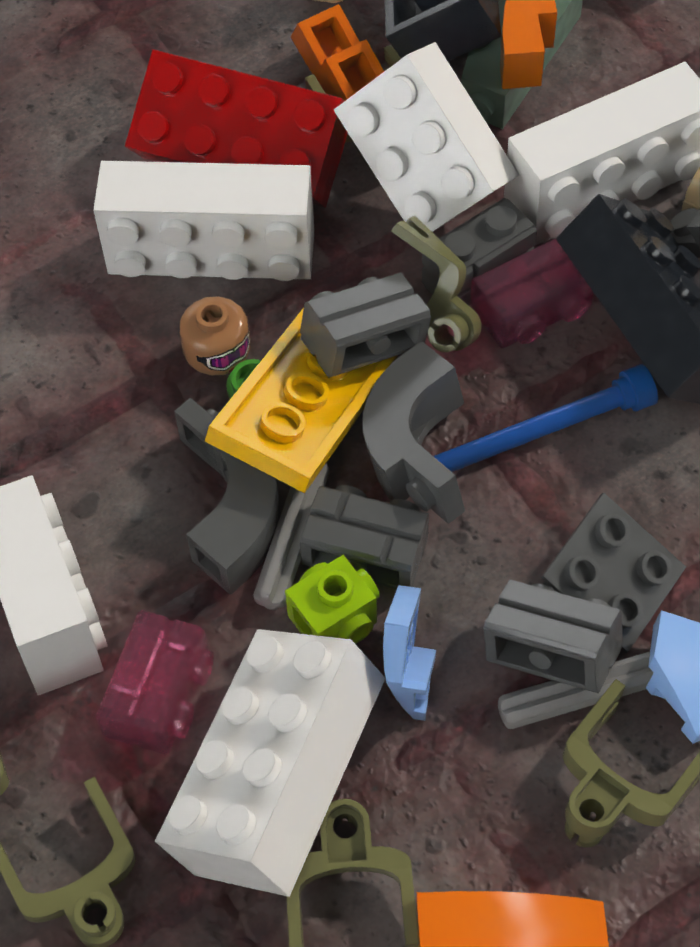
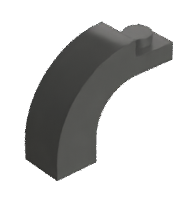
[362,341,465,524]
[174,398,280,595]

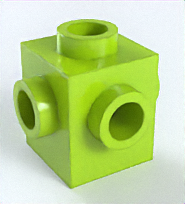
[285,555,380,644]

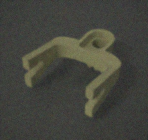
[391,216,481,352]
[563,679,700,847]
[0,776,136,947]
[286,799,419,947]

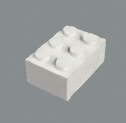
[334,42,519,232]
[0,475,108,696]

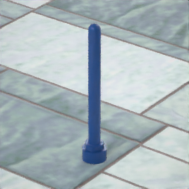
[434,364,658,472]

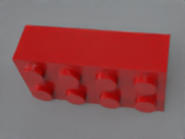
[125,49,348,208]

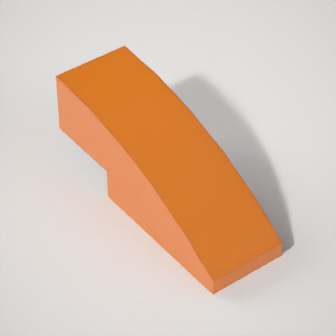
[500,0,557,89]
[291,4,384,101]
[416,891,609,947]

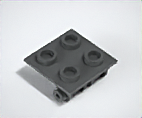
[541,493,686,653]

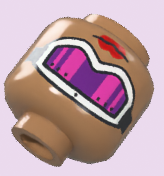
[179,296,250,376]

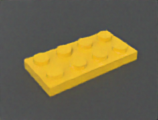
[205,308,398,493]

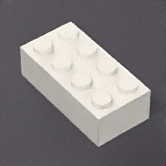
[504,62,700,245]
[93,161,314,281]
[155,629,385,897]

